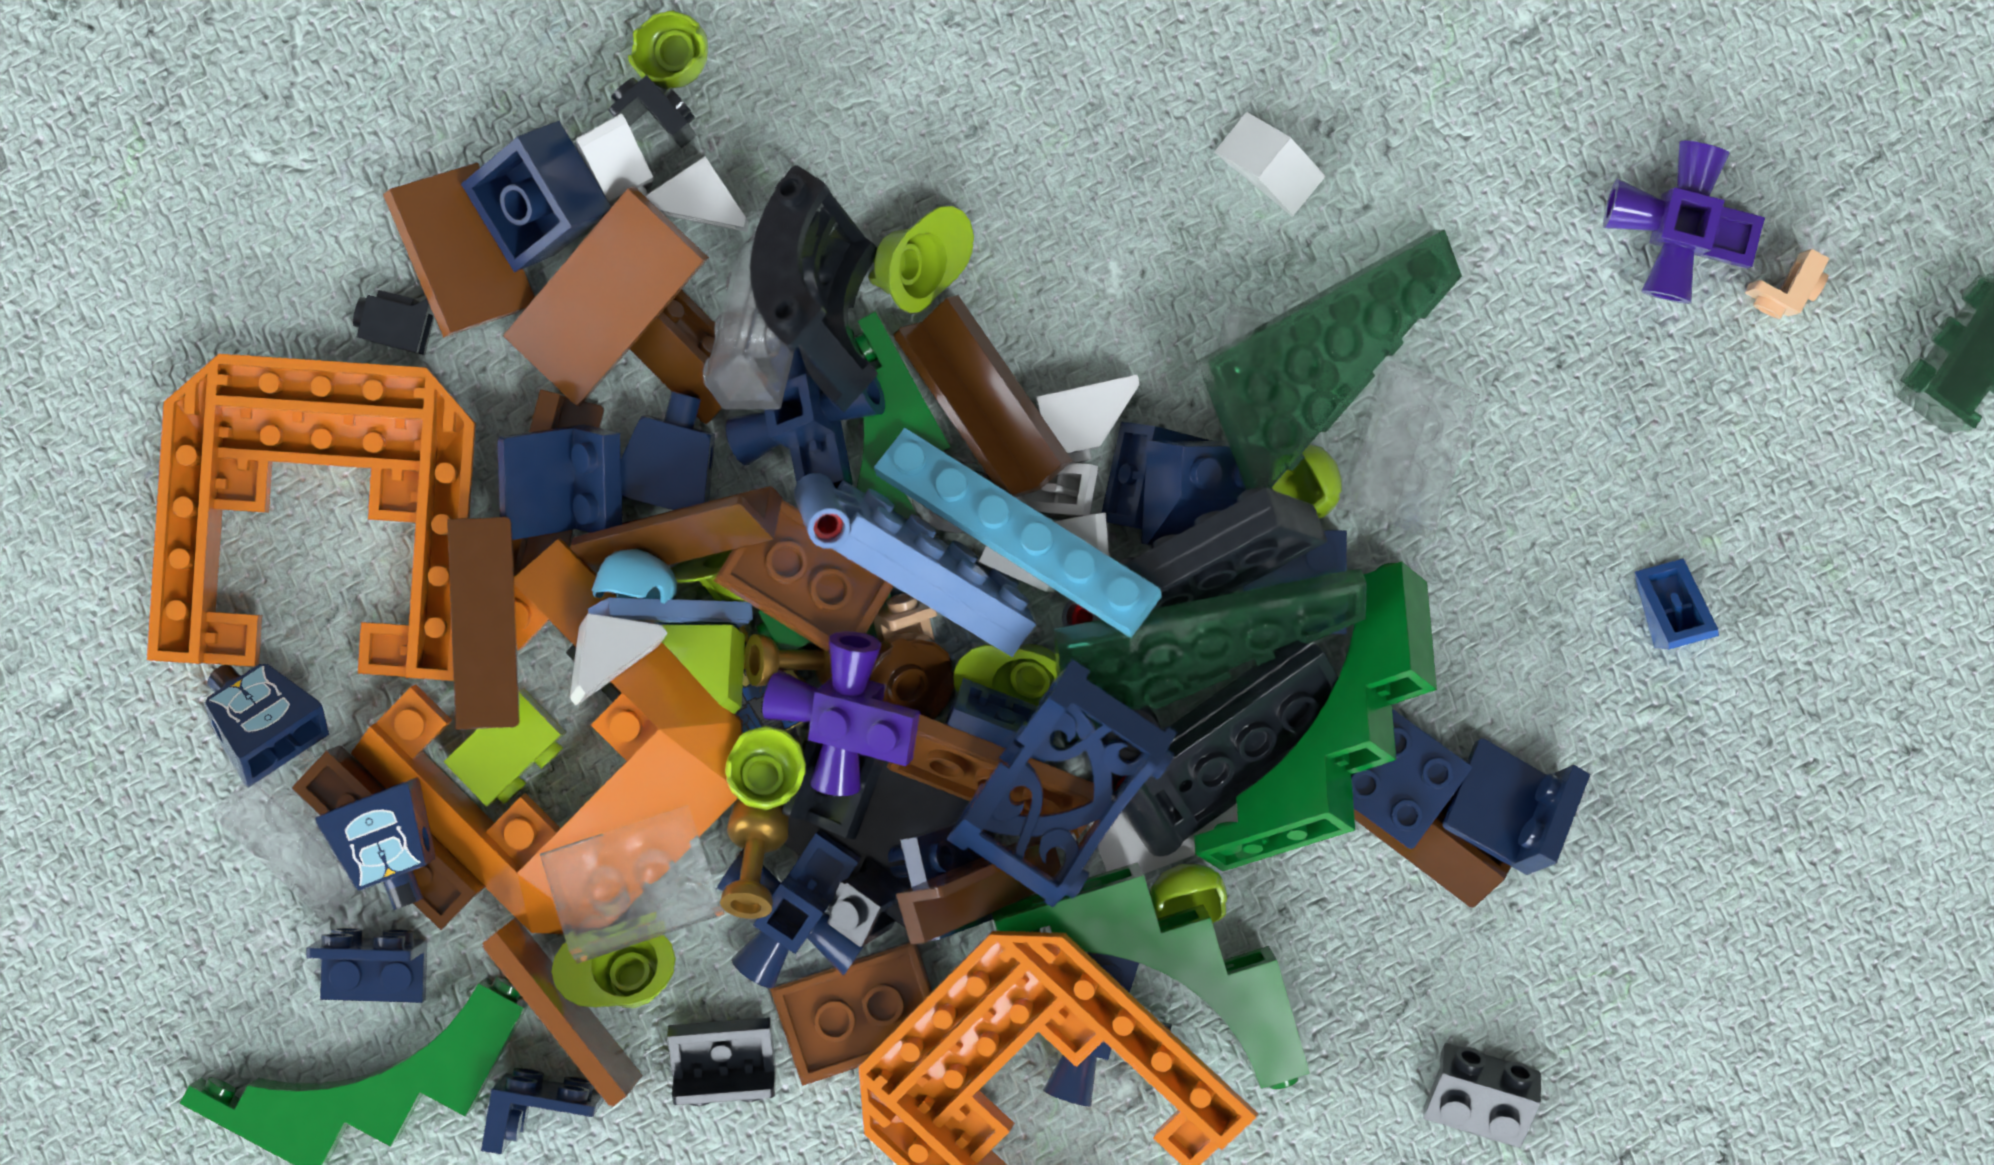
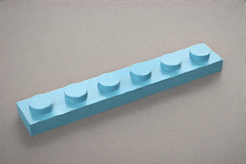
[874,428,1161,638]

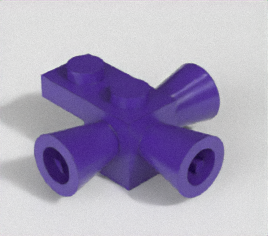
[1603,141,1765,304]
[763,631,920,796]

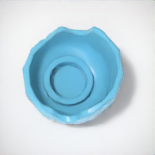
[592,549,677,603]

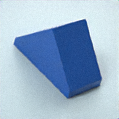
[1635,558,1719,650]

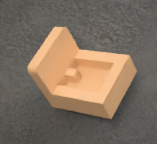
[1745,249,1830,319]
[873,593,937,643]

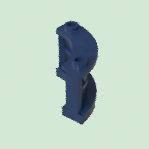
[947,659,1177,908]

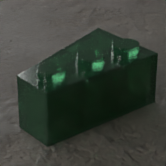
[1897,273,1994,433]

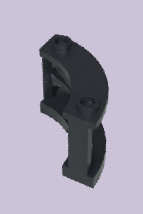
[750,165,879,413]

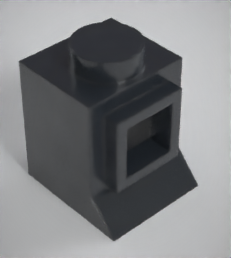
[353,290,435,356]
[827,857,910,947]

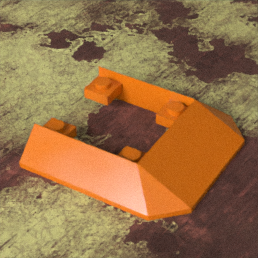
[147,354,476,681]
[351,538,743,934]
[859,931,1259,1165]

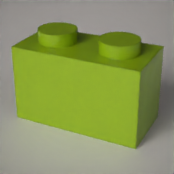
[443,688,567,806]

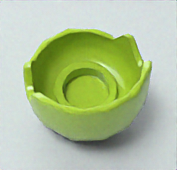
[628,10,708,89]
[1269,443,1342,518]
[725,725,806,810]
[1150,863,1227,923]

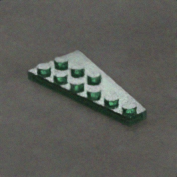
[1196,229,1462,491]
[1053,568,1367,747]

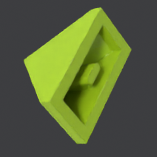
[662,625,746,714]

